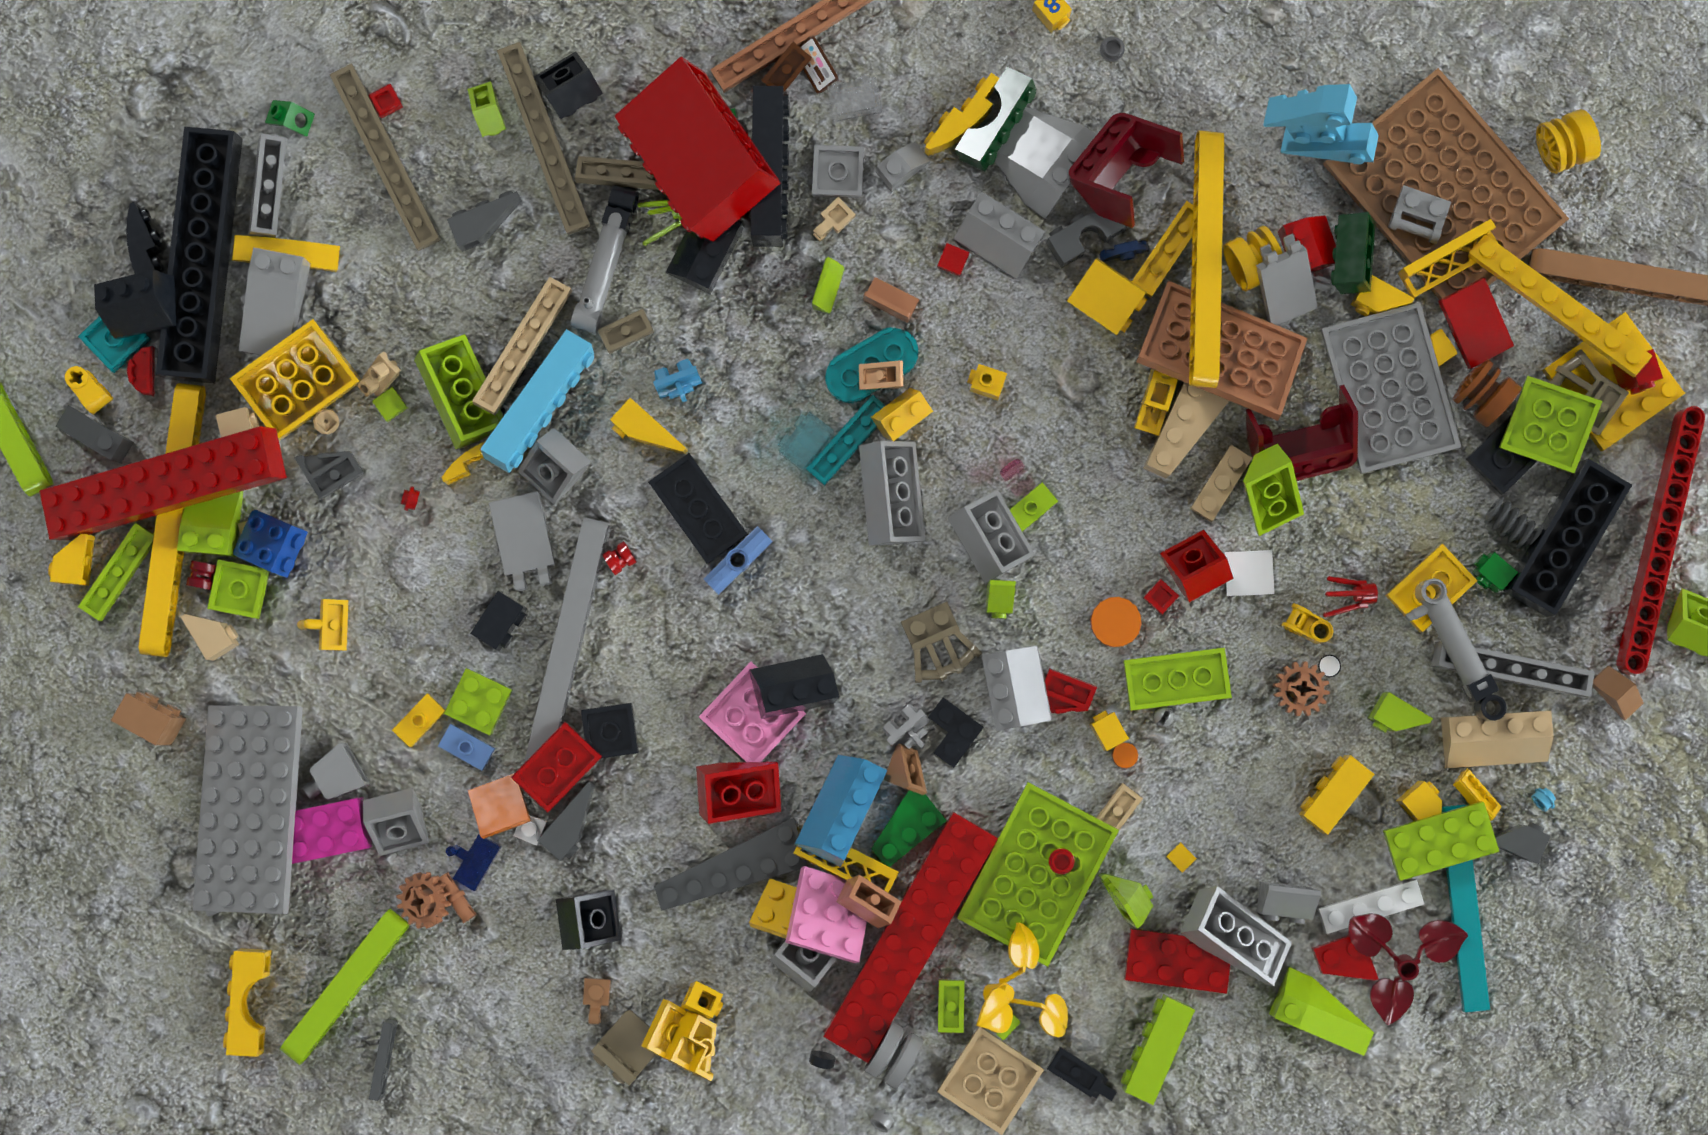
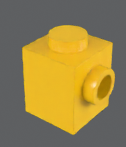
[967,364,1007,401]

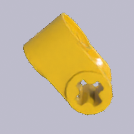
[65,366,113,415]
[1281,603,1333,644]

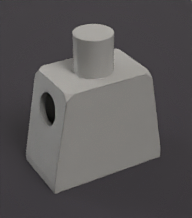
[303,743,370,800]

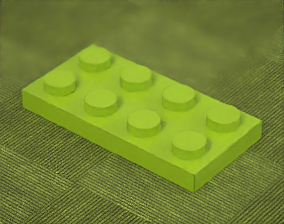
[1123,647,1232,711]
[1383,801,1500,881]

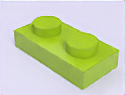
[938,979,965,1033]

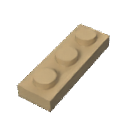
[1190,445,1252,522]

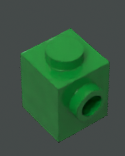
[1472,552,1518,593]

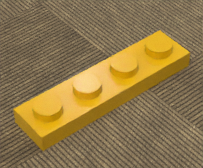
[1132,201,1193,298]

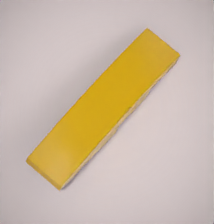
[232,235,340,272]

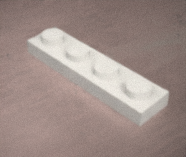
[1317,879,1424,934]

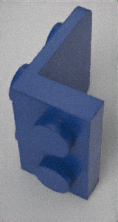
[233,510,308,578]

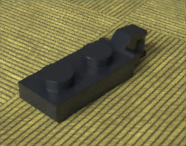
[1047,1046,1117,1101]

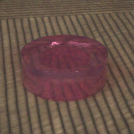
[1000,459,1025,481]

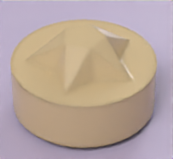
[313,408,339,434]

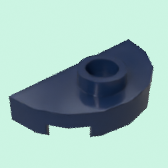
[1099,240,1149,262]

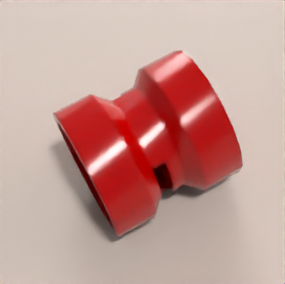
[602,541,637,575]

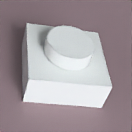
[513,814,548,846]

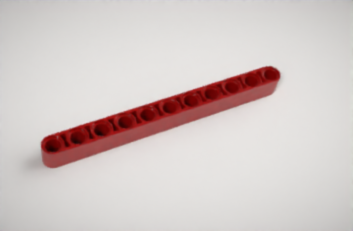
[1616,406,1705,675]

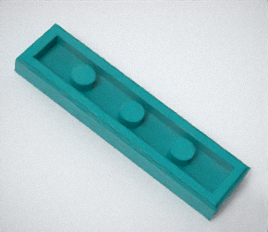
[806,395,886,486]

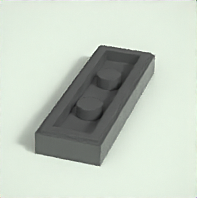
[369,1019,398,1101]

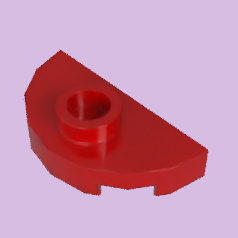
[127,346,155,397]

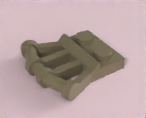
[1548,350,1629,435]
[901,602,982,683]

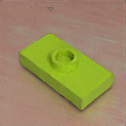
[1010,482,1058,532]

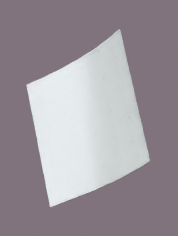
[1225,550,1275,596]

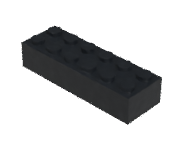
[751,86,790,247]
[1503,459,1632,617]

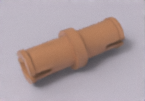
[438,872,477,924]

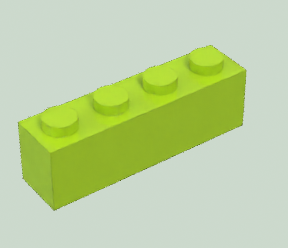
[1121,994,1195,1105]

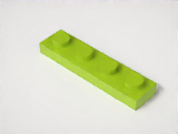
[78,523,154,621]

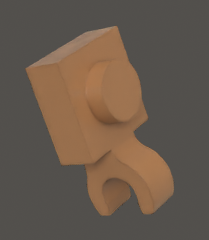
[583,978,611,1024]

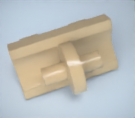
[358,352,401,397]

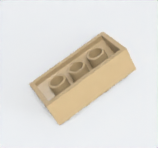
[1441,711,1554,768]

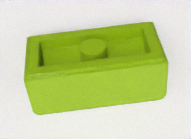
[812,257,844,314]

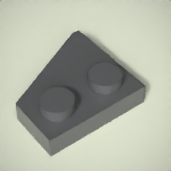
[294,451,364,500]

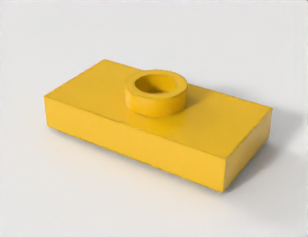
[392,693,446,748]
[1453,768,1501,821]

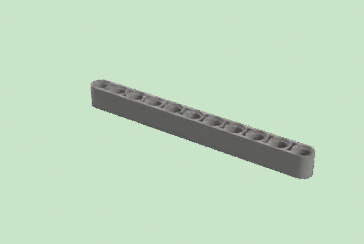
[524,517,610,763]

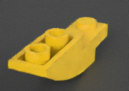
[924,73,999,156]
[1134,368,1178,436]

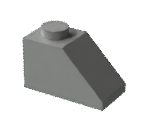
[876,142,931,192]

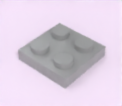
[812,145,864,198]

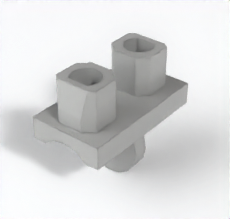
[882,704,930,749]

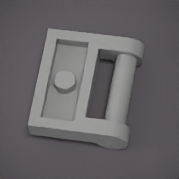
[1388,185,1451,244]

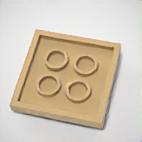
[937,1027,1044,1135]

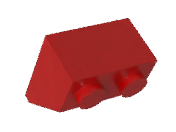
[1278,215,1336,272]
[1160,530,1234,602]

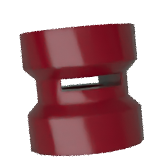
[186,560,216,590]

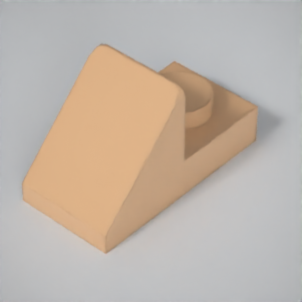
[859,361,903,390]

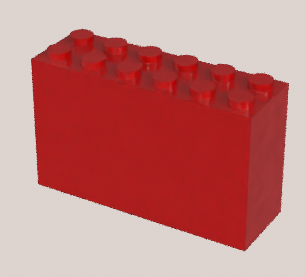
[614,56,781,241]

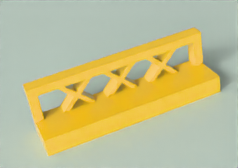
[1398,219,1498,298]
[793,846,899,893]

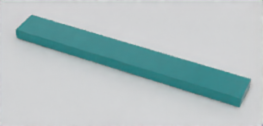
[1442,804,1490,1012]

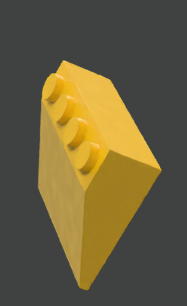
[230,319,361,440]

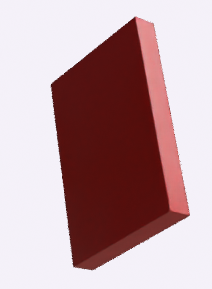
[1438,278,1514,369]
[511,722,602,813]

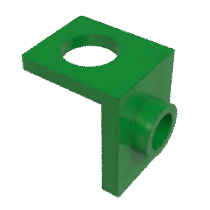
[265,100,315,136]

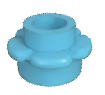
[1531,788,1556,812]

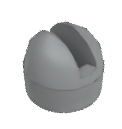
[1153,707,1174,727]
[870,1109,893,1133]

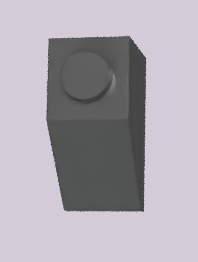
[1494,822,1550,864]

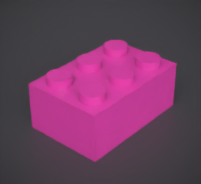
[292,797,373,864]

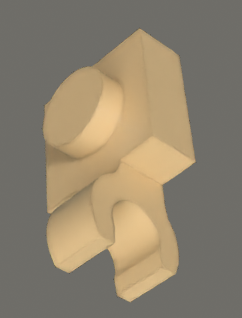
[813,197,856,241]

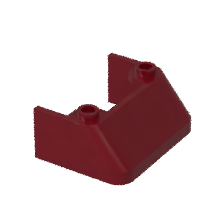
[1069,113,1184,228]
[1246,385,1358,481]

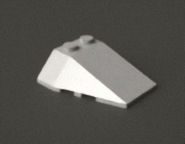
[995,107,1096,220]

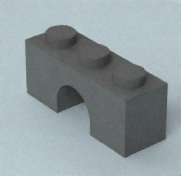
[1046,211,1127,268]

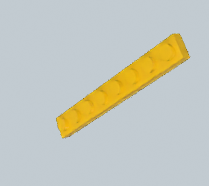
[1468,234,1652,378]

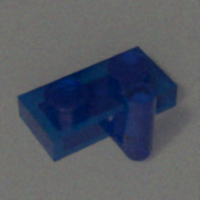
[446,834,502,891]

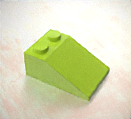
[177,491,243,557]

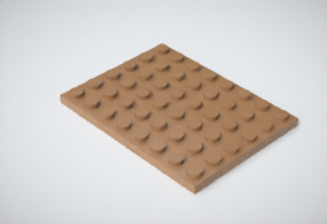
[1323,68,1569,300]

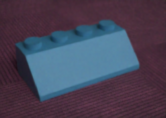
[794,755,887,867]

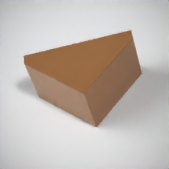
[1592,666,1644,720]
[883,743,927,795]

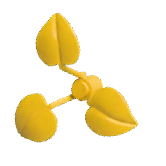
[976,923,1068,1037]

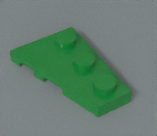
[871,790,947,867]

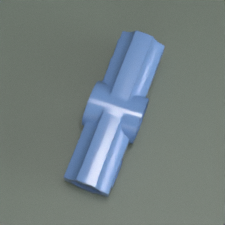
[704,526,773,595]

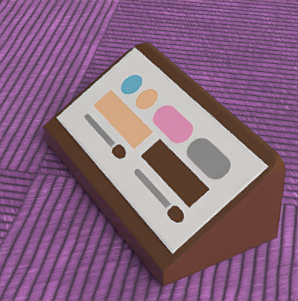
[800,36,839,95]

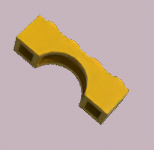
[223,948,271,1057]

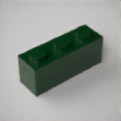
[1331,212,1375,294]

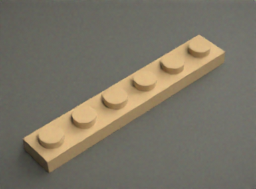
[472,277,572,416]

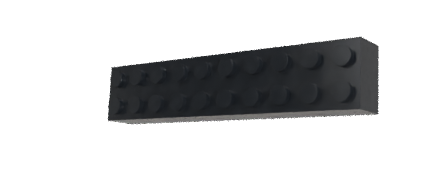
[156,126,243,384]

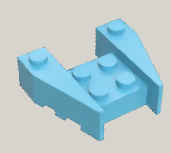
[1263,84,1379,164]

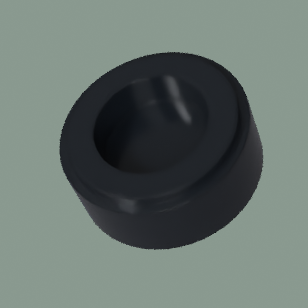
[809,1051,836,1069]

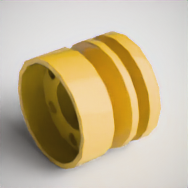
[1536,109,1601,174]
[1223,225,1283,292]

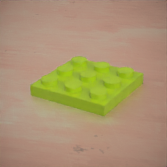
[1499,376,1602,473]

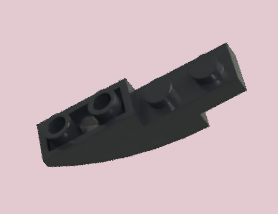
[126,202,163,274]

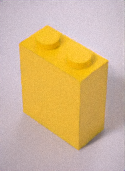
[1067,258,1148,335]

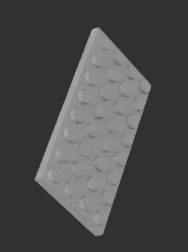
[193,705,303,914]

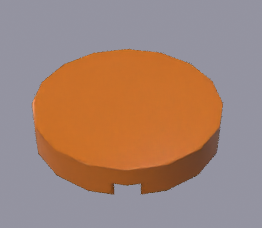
[1090,597,1142,647]

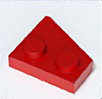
[1045,668,1097,714]
[1312,935,1379,980]

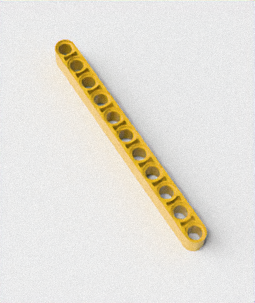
[1189,130,1224,388]
[139,383,206,657]

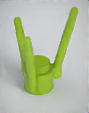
[637,200,682,246]

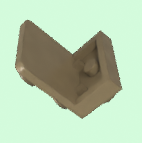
[591,1010,656,1086]

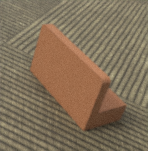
[863,277,919,323]

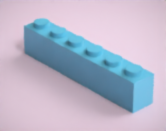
[480,329,594,473]

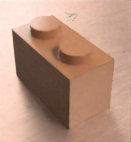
[836,875,902,928]

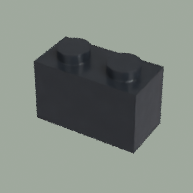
[470,591,527,651]

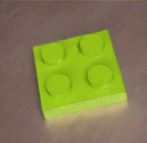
[207,560,270,619]
[444,668,513,736]

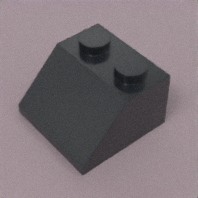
[534,51,603,119]
[556,889,621,950]

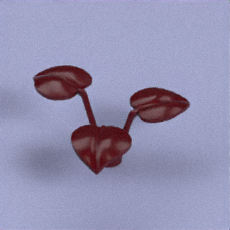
[1348,913,1468,1025]

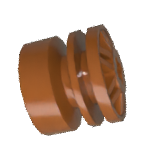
[1452,359,1522,427]

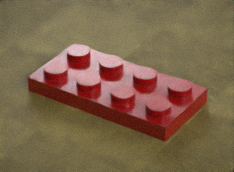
[1124,928,1230,994]

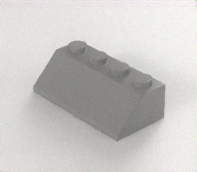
[859,441,925,546]

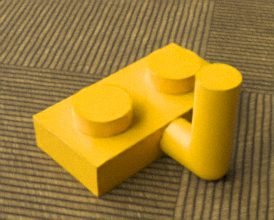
[297,599,349,651]

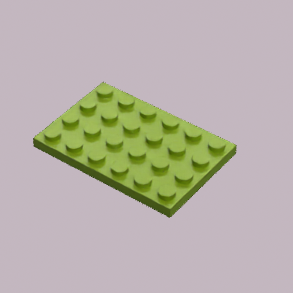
[957,782,1119,967]

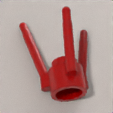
[1323,576,1378,618]

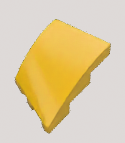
[641,999,717,1081]

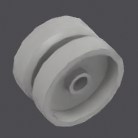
[864,1021,924,1090]

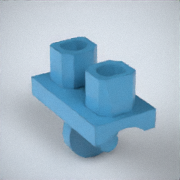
[653,359,702,403]

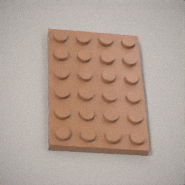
[1136,281,1307,421]

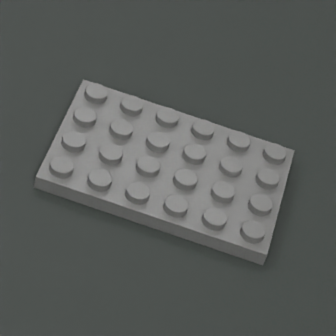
[1320,302,1461,474]

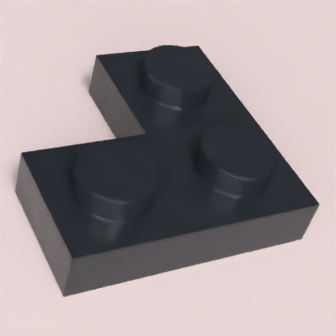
[928,697,984,768]

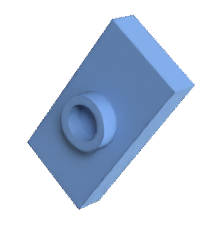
[438,724,496,771]

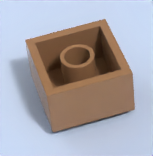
[111,691,187,745]

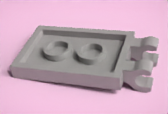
[1256,233,1318,326]
[489,491,556,592]

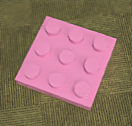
[699,662,807,762]
[785,866,867,963]

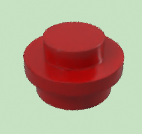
[400,486,420,511]
[1049,848,1075,874]

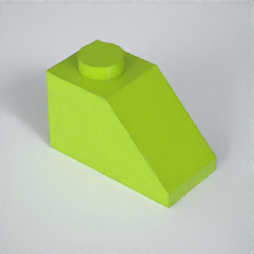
[468,81,506,137]
[986,580,1016,619]
[1368,692,1433,733]

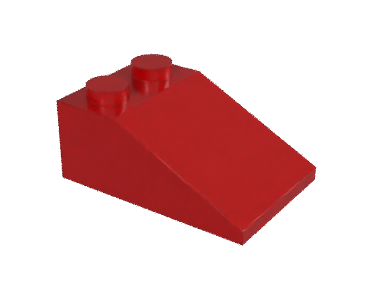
[696,762,781,824]

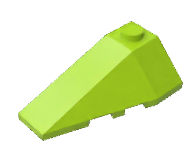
[1269,967,1374,1056]

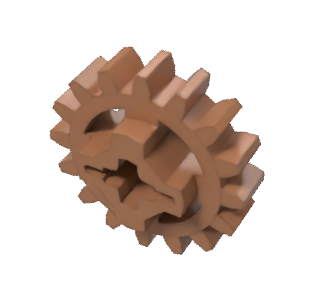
[1273,661,1330,716]
[396,872,451,929]

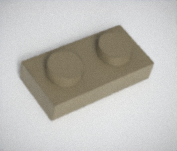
[598,308,654,354]

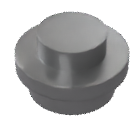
[1100,36,1125,62]

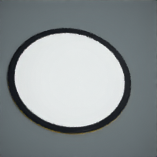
[1318,655,1341,677]

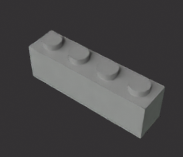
[248,133,287,238]

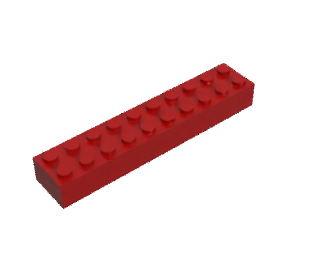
[39,426,287,540]
[823,811,998,1063]

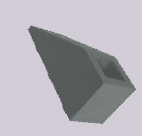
[447,191,522,252]

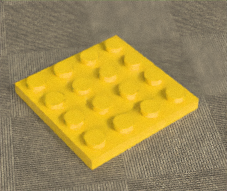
[1542,312,1685,452]

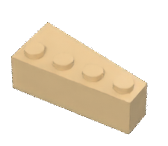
[1143,382,1229,479]

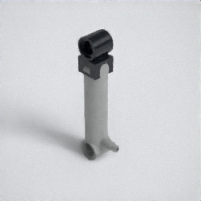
[571,185,639,334]
[1405,578,1507,721]

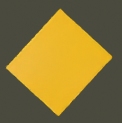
[1166,842,1197,873]

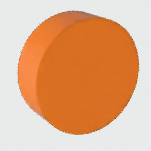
[1112,743,1138,768]

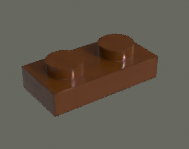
[761,41,812,92]

